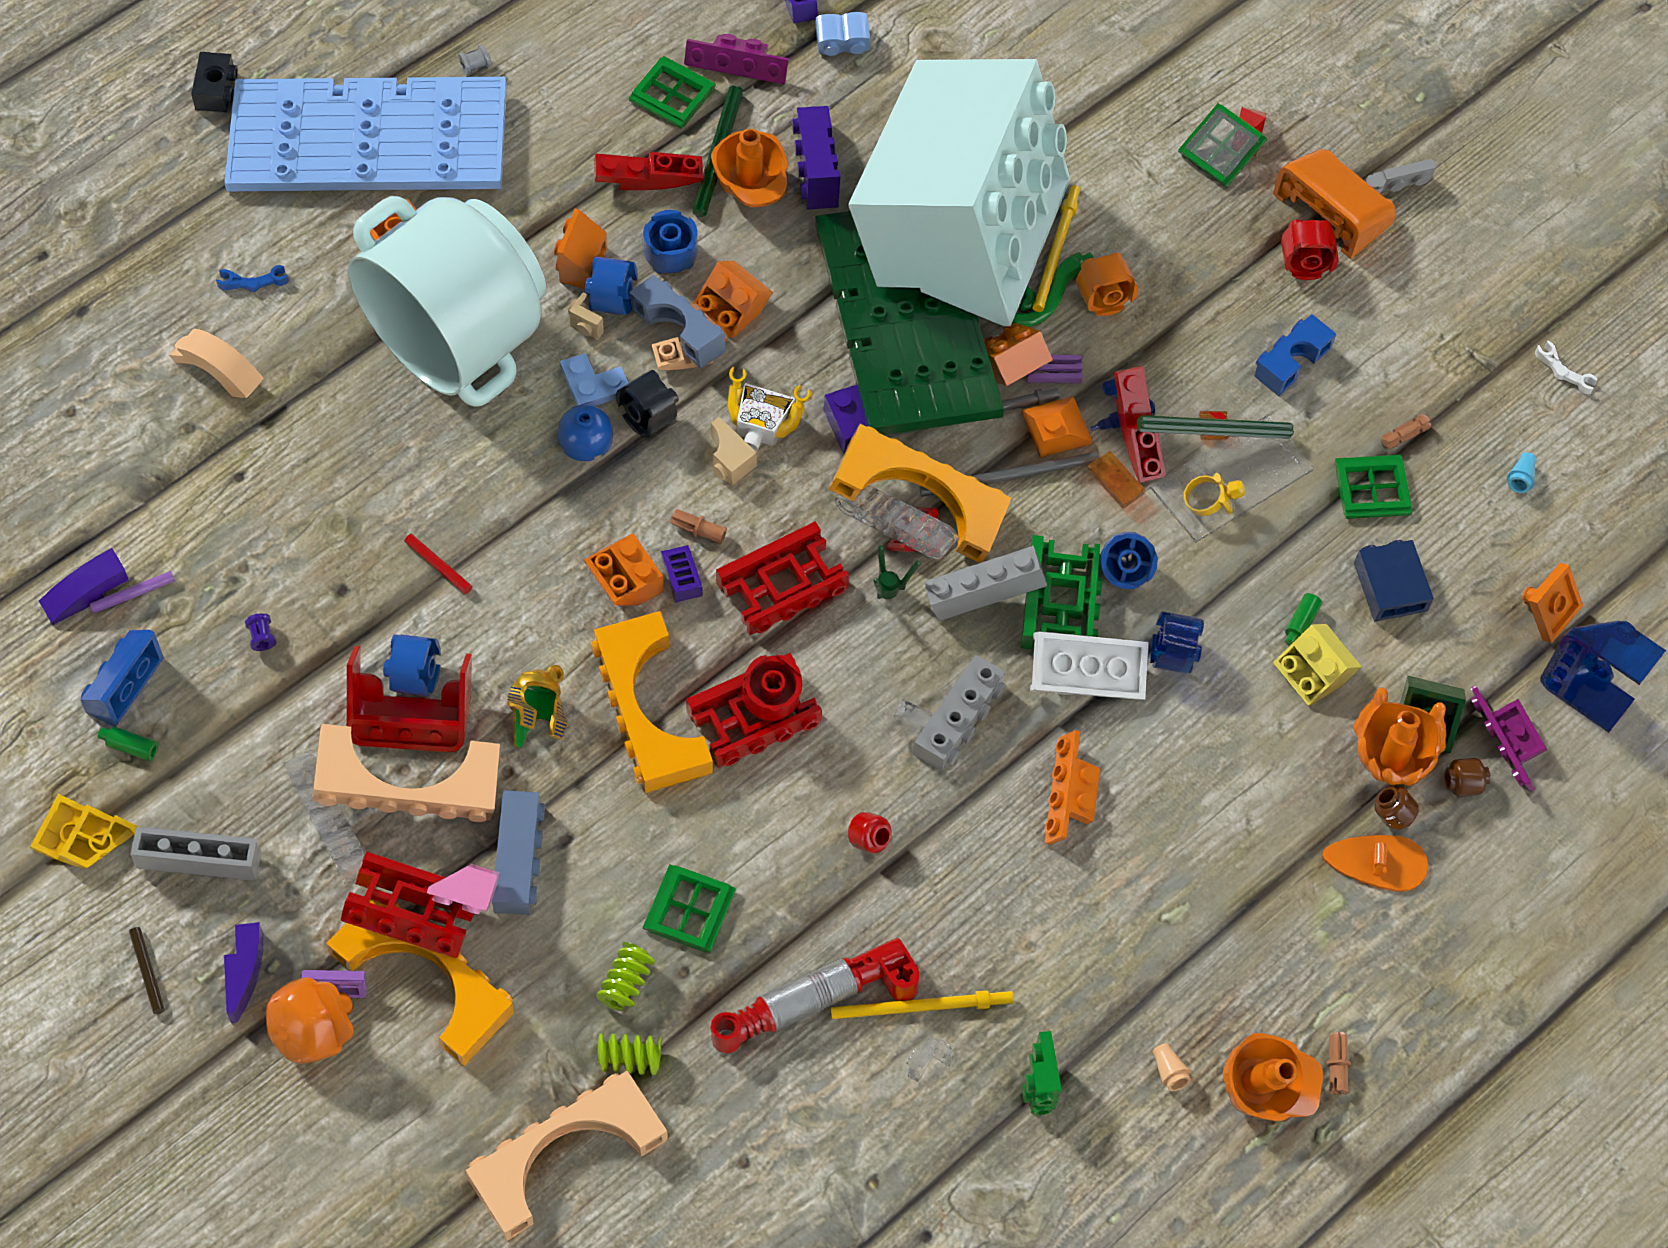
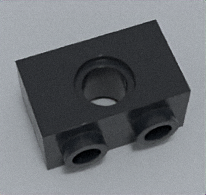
[191,52,238,112]

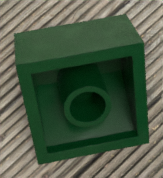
[1400,676,1466,753]

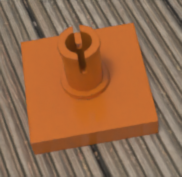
[1522,563,1583,643]

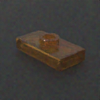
[1088,451,1145,509]

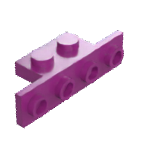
[684,34,789,84]
[1470,685,1548,791]

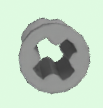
[458,44,491,76]

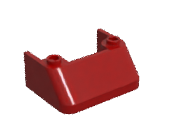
[346,646,472,752]

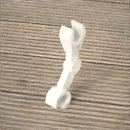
[1535,341,1597,395]

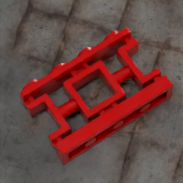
[716,521,849,635]
[686,652,822,768]
[341,851,475,958]

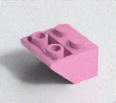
[427,864,500,914]

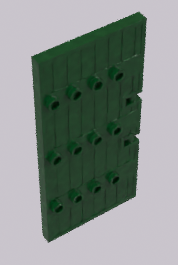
[815,211,1004,435]

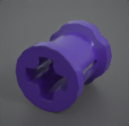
[245,613,277,651]

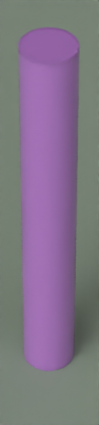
[89,571,175,614]

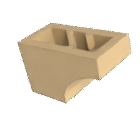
[711,417,757,486]

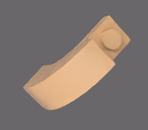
[169,329,264,398]

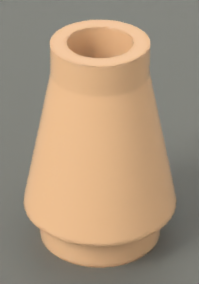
[1153,1043,1191,1091]

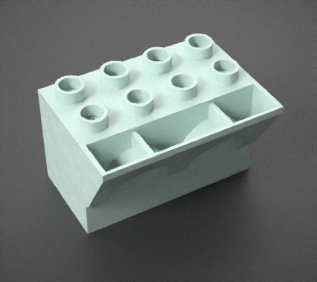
[848,59,1071,326]

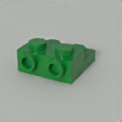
[1022,1031,1062,1116]

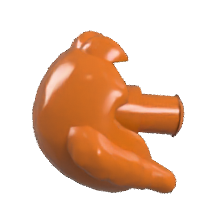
[1353,687,1447,786]

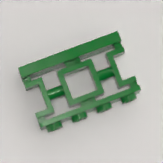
[1021,535,1103,650]

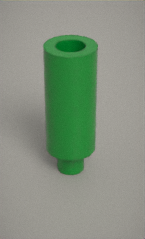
[1285,593,1323,646]
[97,726,159,762]

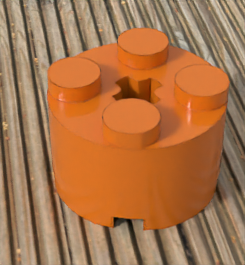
[1076,252,1139,316]

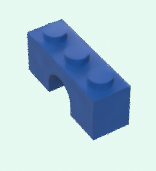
[1254,314,1336,396]

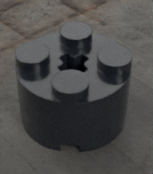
[616,370,679,437]

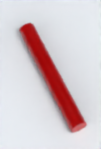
[404,534,473,594]

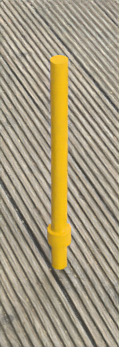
[1033,185,1081,312]
[830,990,1014,1019]

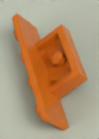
[1045,730,1100,845]

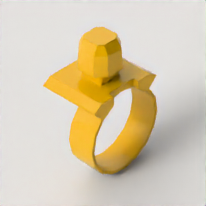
[1184,472,1246,516]

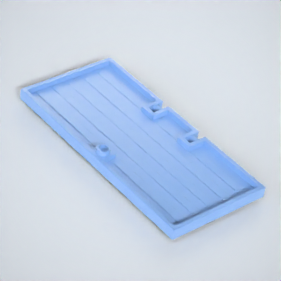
[225,77,507,192]

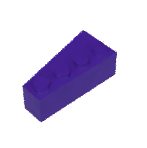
[792,106,841,210]
[823,384,867,455]

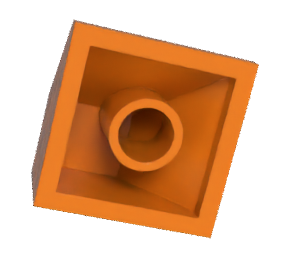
[1021,396,1093,458]

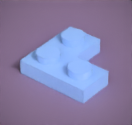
[560,353,628,406]

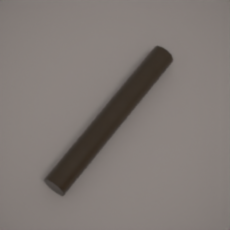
[129,927,165,1014]

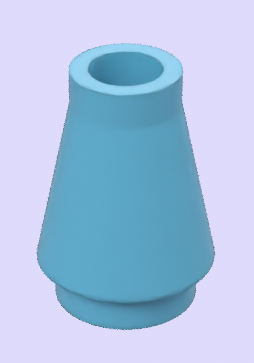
[1507,452,1537,493]

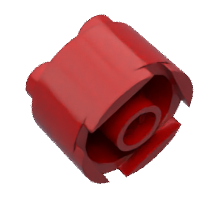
[1281,219,1339,280]
[741,654,803,723]

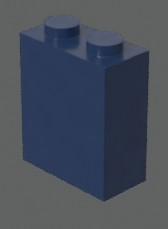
[1354,540,1434,622]

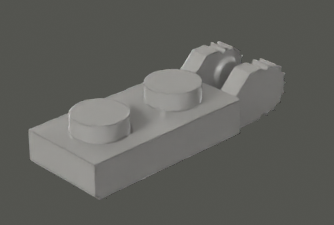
[1365,159,1436,193]

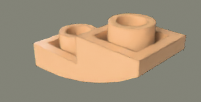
[652,337,714,370]

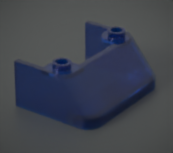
[1540,621,1666,733]

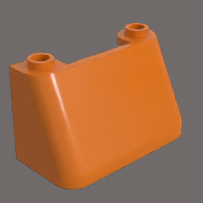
[1273,149,1396,259]

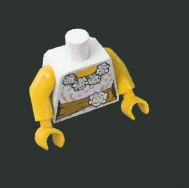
[727,367,813,452]

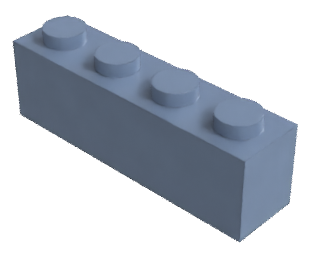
[492,790,545,915]

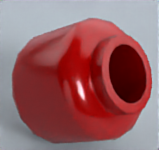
[848,812,892,853]

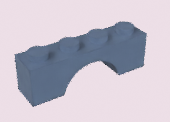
[629,275,726,368]

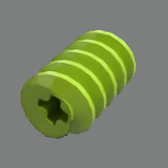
[596,942,656,1011]
[597,1033,662,1075]

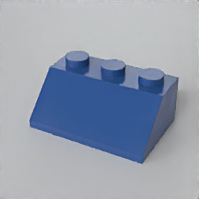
[80,629,164,727]

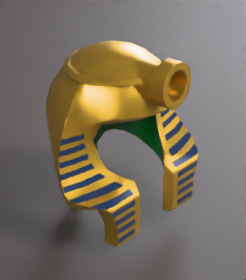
[507,665,570,747]

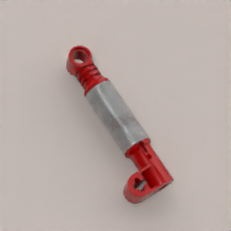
[710,938,920,1053]

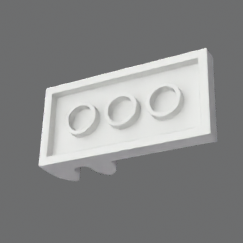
[1030,632,1148,700]

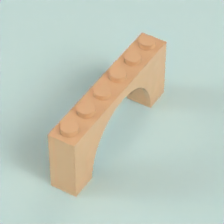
[312,724,500,822]
[465,1071,668,1241]

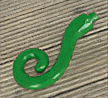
[1012,252,1094,327]

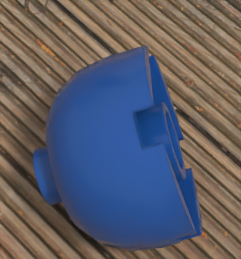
[557,404,613,462]
[1100,532,1158,589]

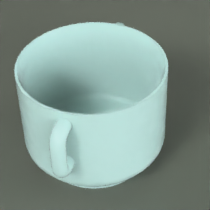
[348,196,546,407]

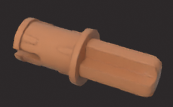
[670,509,727,545]
[1326,1032,1351,1095]

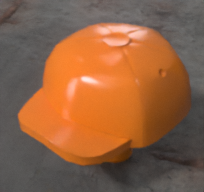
[711,129,788,207]
[266,977,354,1064]
[1223,1033,1323,1121]

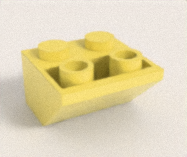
[1273,624,1362,706]

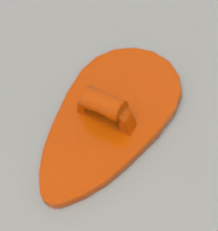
[1322,835,1428,892]

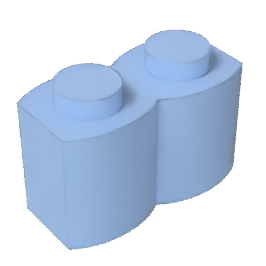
[816,12,870,56]

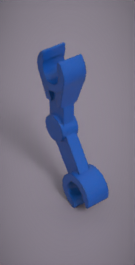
[216,265,289,292]

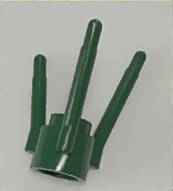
[874,545,921,599]

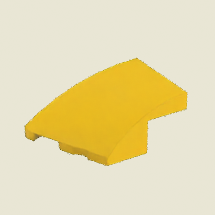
[30,794,139,869]

